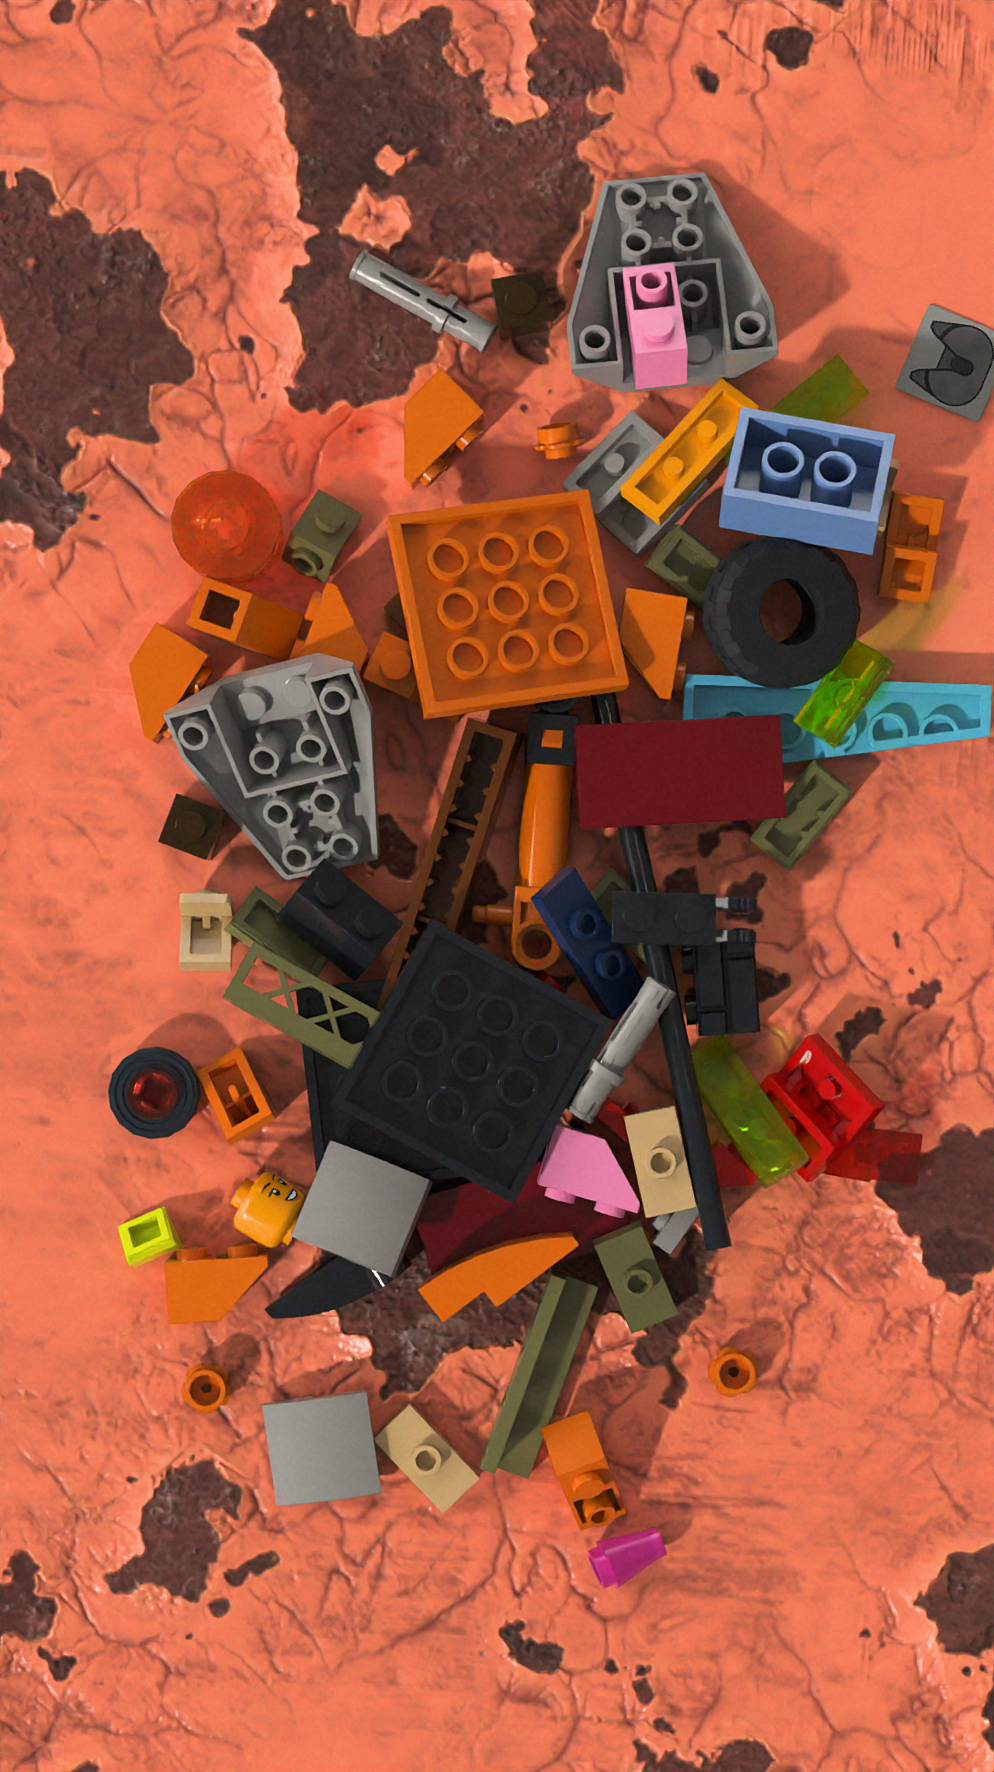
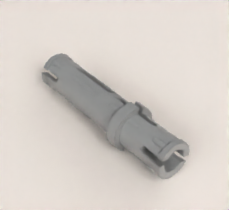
[349,249,498,353]
[566,976,676,1124]

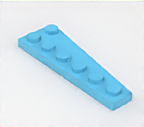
[682,674,992,764]

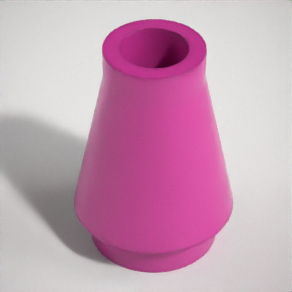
[587,1527,667,1589]

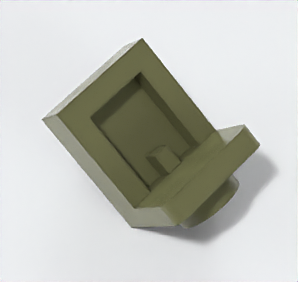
[281,489,363,583]

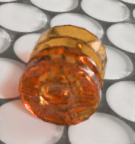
[170,470,285,586]

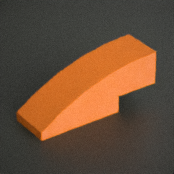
[418,1231,579,1322]

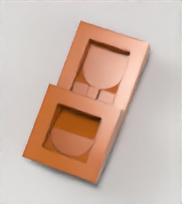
[878,490,945,604]

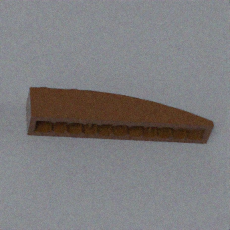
[376,718,525,1012]

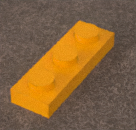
[620,378,761,526]

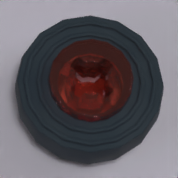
[108,1047,201,1139]

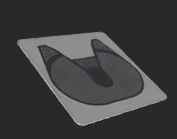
[896,305,994,421]

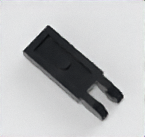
[610,891,757,947]

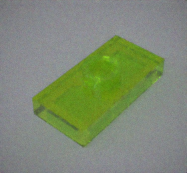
[793,639,895,749]

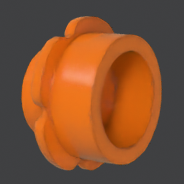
[534,421,584,459]
[708,1346,758,1397]
[181,1363,232,1414]

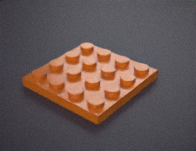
[386,489,629,719]

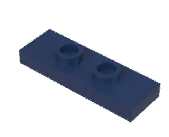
[530,867,644,1021]

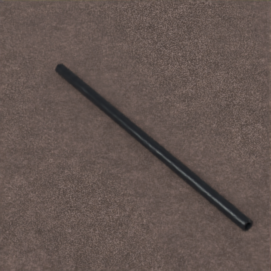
[590,692,732,1251]

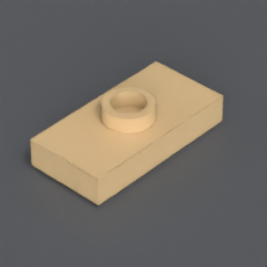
[623,1105,697,1218]
[373,1402,480,1513]

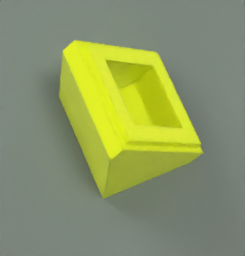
[118,1206,183,1268]

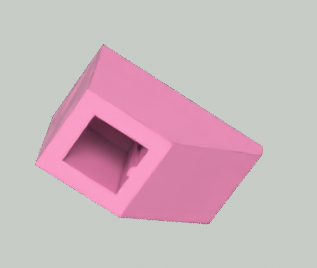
[623,263,688,390]
[537,1123,640,1218]

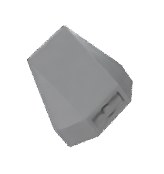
[567,172,779,393]
[163,652,380,881]

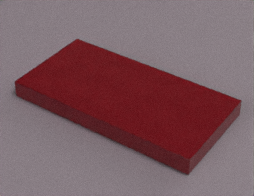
[573,715,786,829]
[416,1159,630,1275]

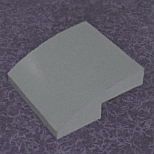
[561,410,710,560]
[291,1140,433,1278]
[261,1389,382,1506]

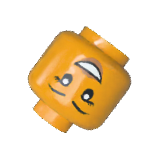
[230,1172,306,1248]

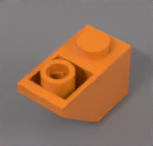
[404,368,484,490]
[186,576,305,662]
[289,582,369,678]
[618,588,695,702]
[129,622,214,744]
[164,1243,271,1325]
[541,1410,628,1531]

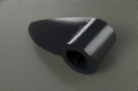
[264,1253,412,1319]

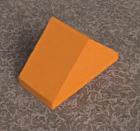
[196,1046,280,1145]

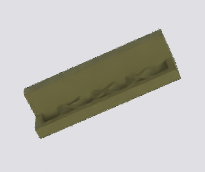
[223,942,379,1069]
[480,1268,599,1479]

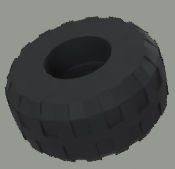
[702,536,861,688]

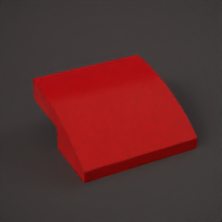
[741,1033,885,1183]

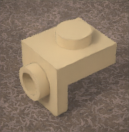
[179,889,234,971]

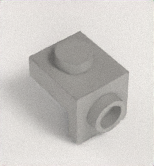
[650,1194,731,1254]

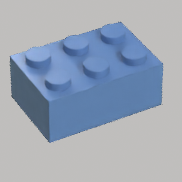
[719,407,896,555]

